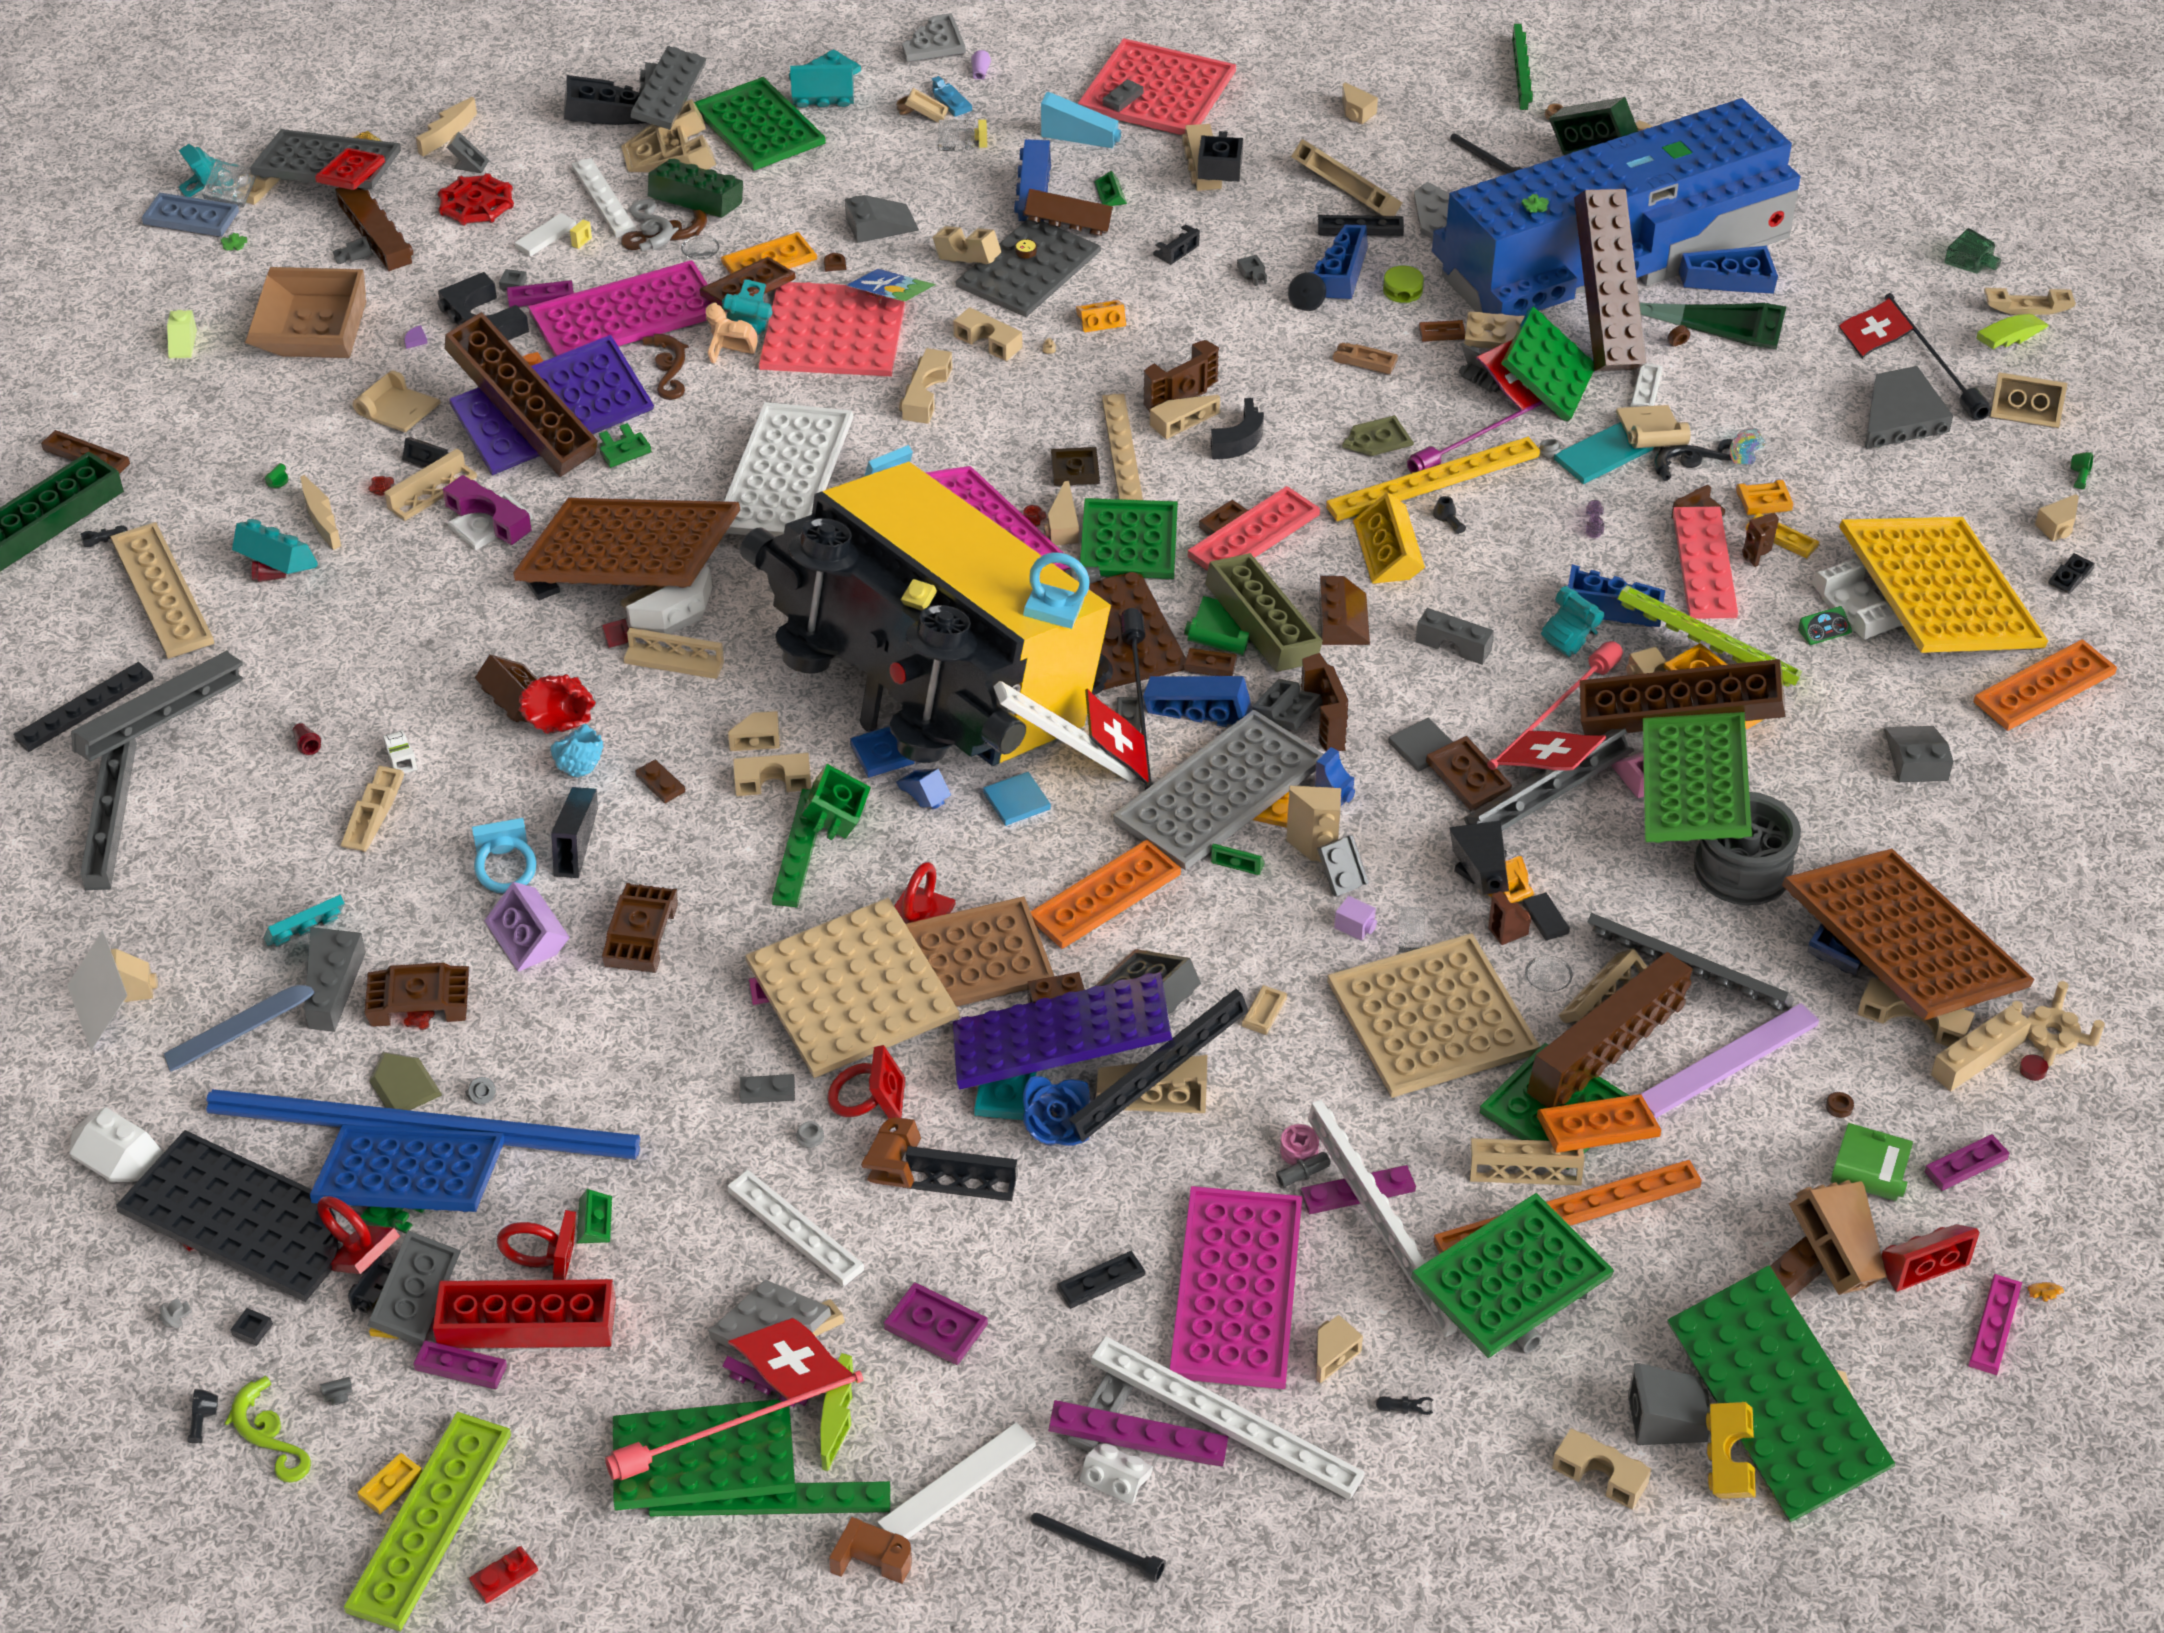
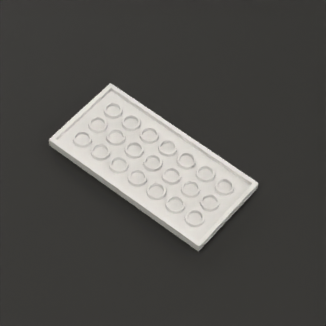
[724,402,853,536]

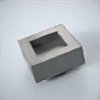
[499,269,527,290]

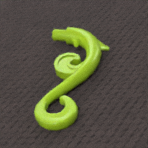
[225,1375,311,1483]

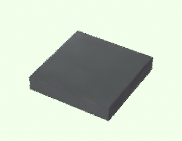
[1388,718,1453,772]

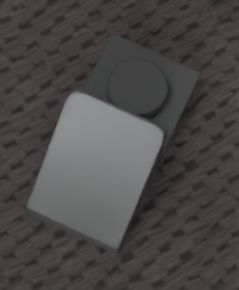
[446,132,490,173]

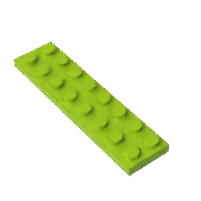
[1618,585,1803,687]
[344,1411,511,1632]

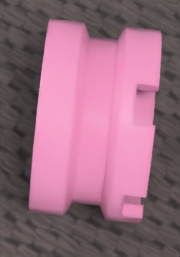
[1280,1124,1319,1165]

